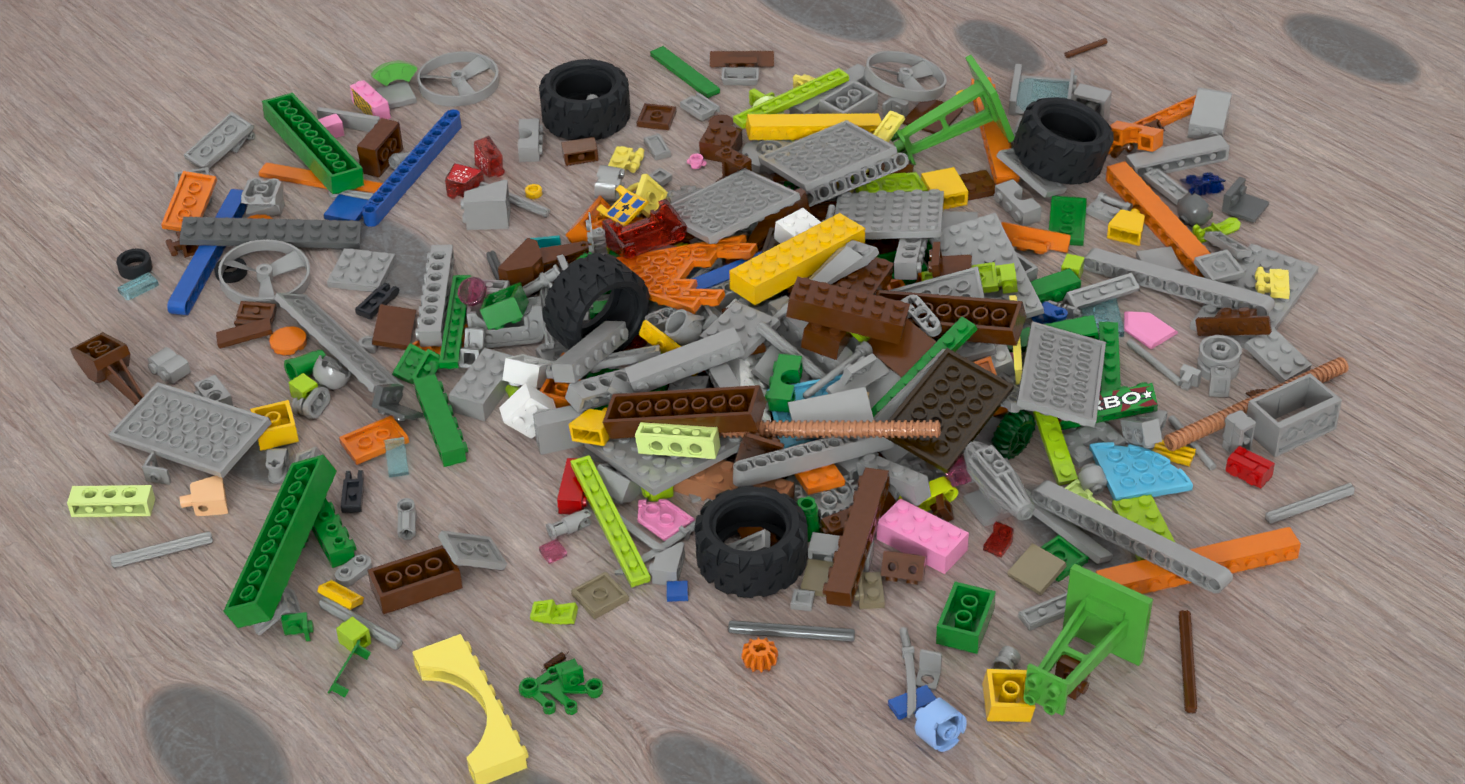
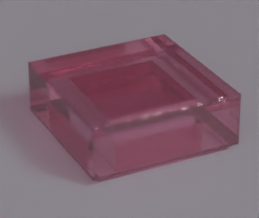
[539,539,567,564]

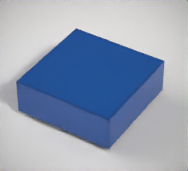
[667,581,688,602]

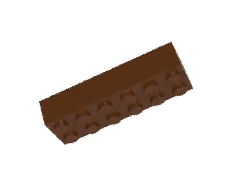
[786,276,910,344]

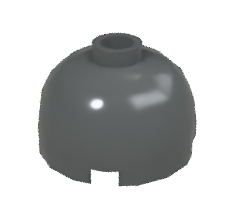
[1177,192,1213,227]

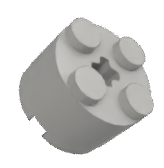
[594,165,625,202]

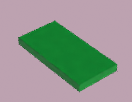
[1049,196,1087,246]

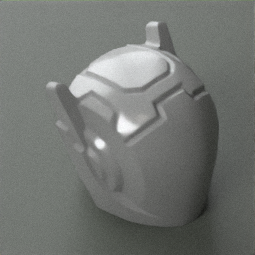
[664,309,705,346]

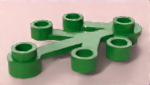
[518,666,603,715]

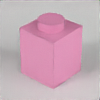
[318,114,344,138]

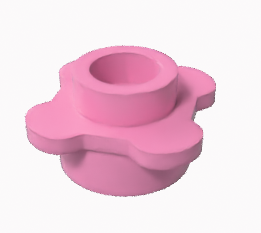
[687,154,707,169]

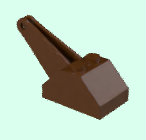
[746,188,811,253]
[498,238,590,295]
[70,332,144,406]

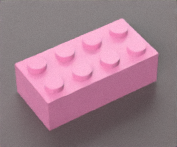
[877,498,969,574]

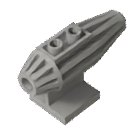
[963,441,1035,527]

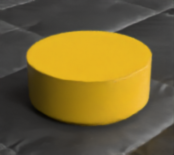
[525,184,542,199]

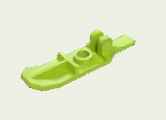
[1192,217,1241,243]

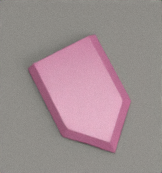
[1124,311,1178,349]
[637,499,695,541]

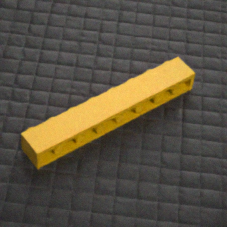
[745,113,882,140]

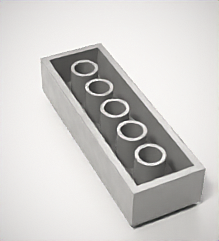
[767,296,856,375]

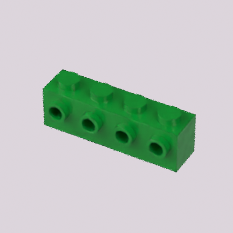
[311,498,357,568]

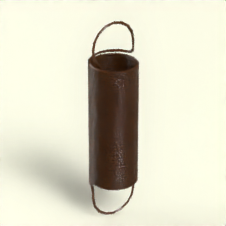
[541,651,569,672]

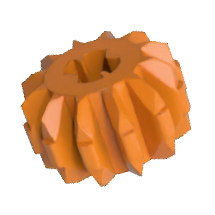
[741,637,778,673]

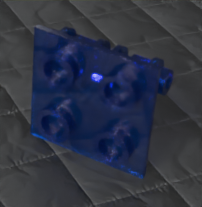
[1180,172,1226,196]

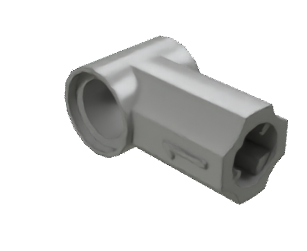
[397,498,417,540]

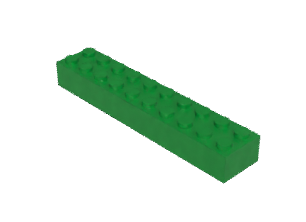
[262,93,364,195]
[223,454,337,628]

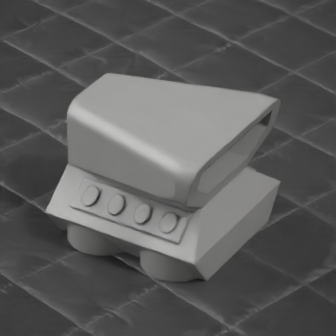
[241,178,285,218]

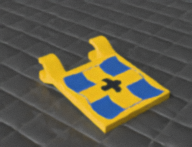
[596,185,649,227]

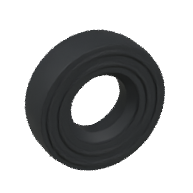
[214,257,247,283]

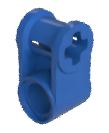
[1031,302,1068,324]

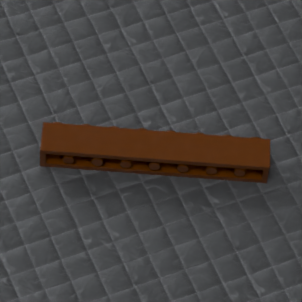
[823,467,890,607]

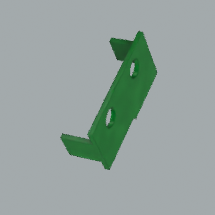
[328,640,371,698]

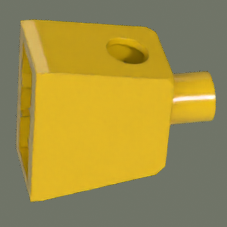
[1107,209,1145,246]
[569,408,610,446]

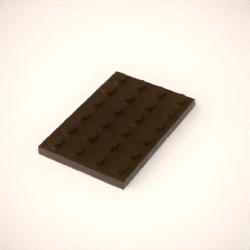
[883,348,1014,474]

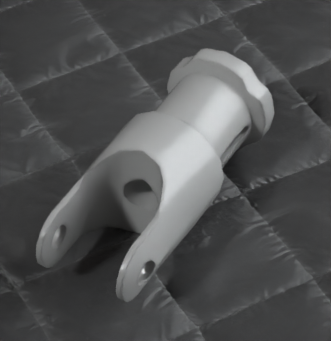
[546,509,591,540]

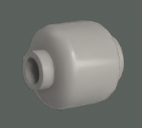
[1078,463,1107,495]

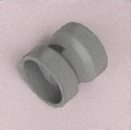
[992,646,1021,670]

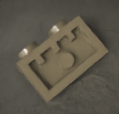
[854,572,885,609]

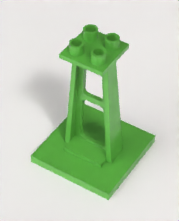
[891,55,1015,165]
[1023,564,1153,716]

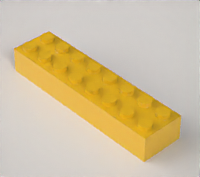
[729,213,865,305]

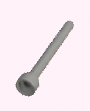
[803,341,873,399]

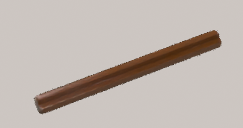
[1179,610,1197,714]

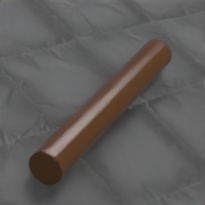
[1065,38,1108,58]

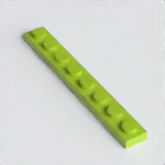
[733,68,849,129]
[571,455,651,588]

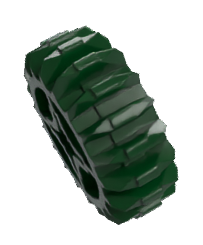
[991,410,1036,460]

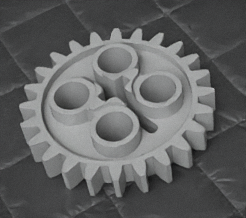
[794,472,858,521]

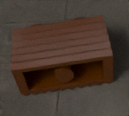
[561,137,599,166]

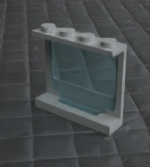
[1009,64,1077,116]

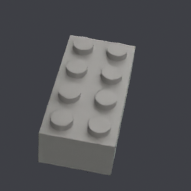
[449,348,513,421]

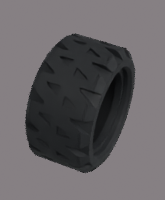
[539,59,631,141]
[1013,97,1114,185]
[543,253,650,353]
[694,486,808,598]

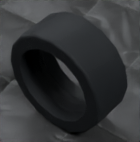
[116,248,153,280]

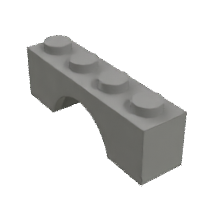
[856,454,931,506]

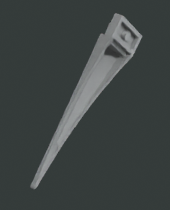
[772,240,879,320]

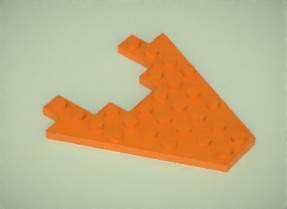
[617,235,758,314]

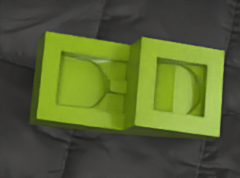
[530,599,578,625]

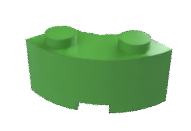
[370,60,418,86]

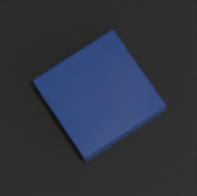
[324,194,368,221]

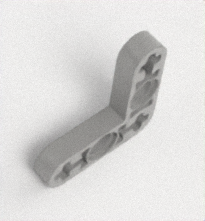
[901,295,942,337]

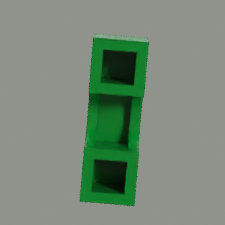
[765,354,804,413]

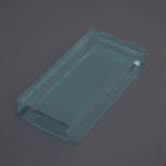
[117,272,159,301]
[384,437,409,478]

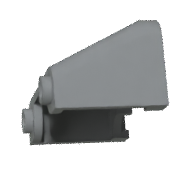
[467,296,544,348]

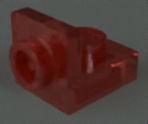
[983,521,1014,558]

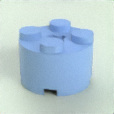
[915,698,967,752]

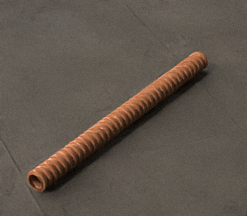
[1164,357,1349,451]
[719,420,941,438]

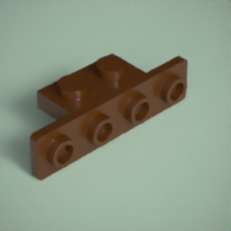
[710,51,774,68]
[1195,307,1272,336]

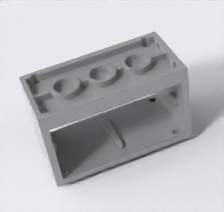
[1247,373,1342,457]

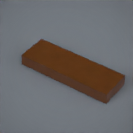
[216,317,273,349]

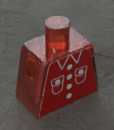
[474,136,505,178]
[445,163,484,199]

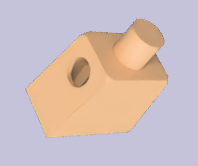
[179,476,228,516]

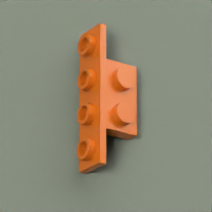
[1001,222,1071,254]

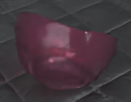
[457,277,487,306]

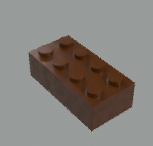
[367,545,463,615]

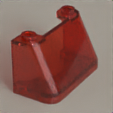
[602,199,687,259]

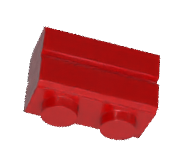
[1225,446,1275,489]

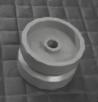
[1197,335,1242,381]

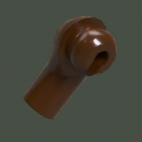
[1110,143,1135,158]

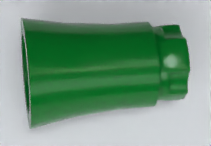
[284,350,326,380]
[797,496,820,542]

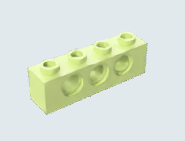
[635,422,721,459]
[67,485,155,517]

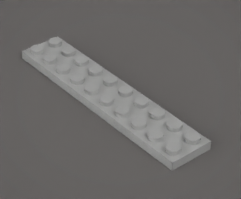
[275,293,405,393]

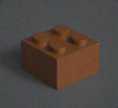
[699,123,743,162]

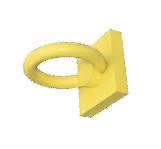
[626,174,668,223]

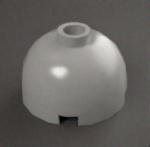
[313,355,352,390]

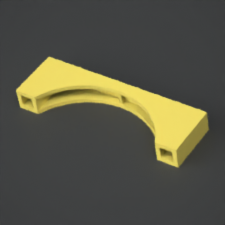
[412,634,529,784]

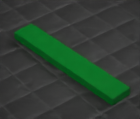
[650,46,720,98]

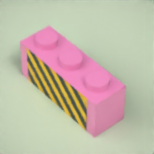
[350,80,391,119]

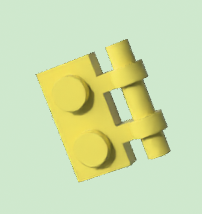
[608,146,644,173]
[1255,267,1290,299]

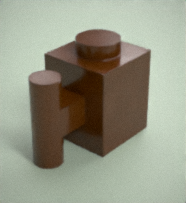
[165,231,199,258]

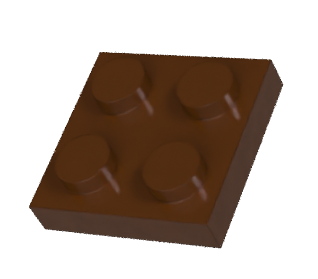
[959,170,996,201]

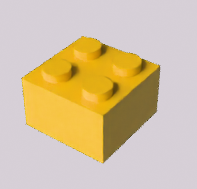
[250,400,299,451]
[982,669,1035,722]

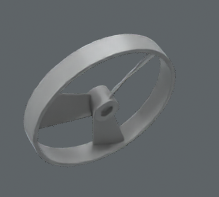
[417,51,499,107]
[864,51,947,102]
[218,239,310,307]

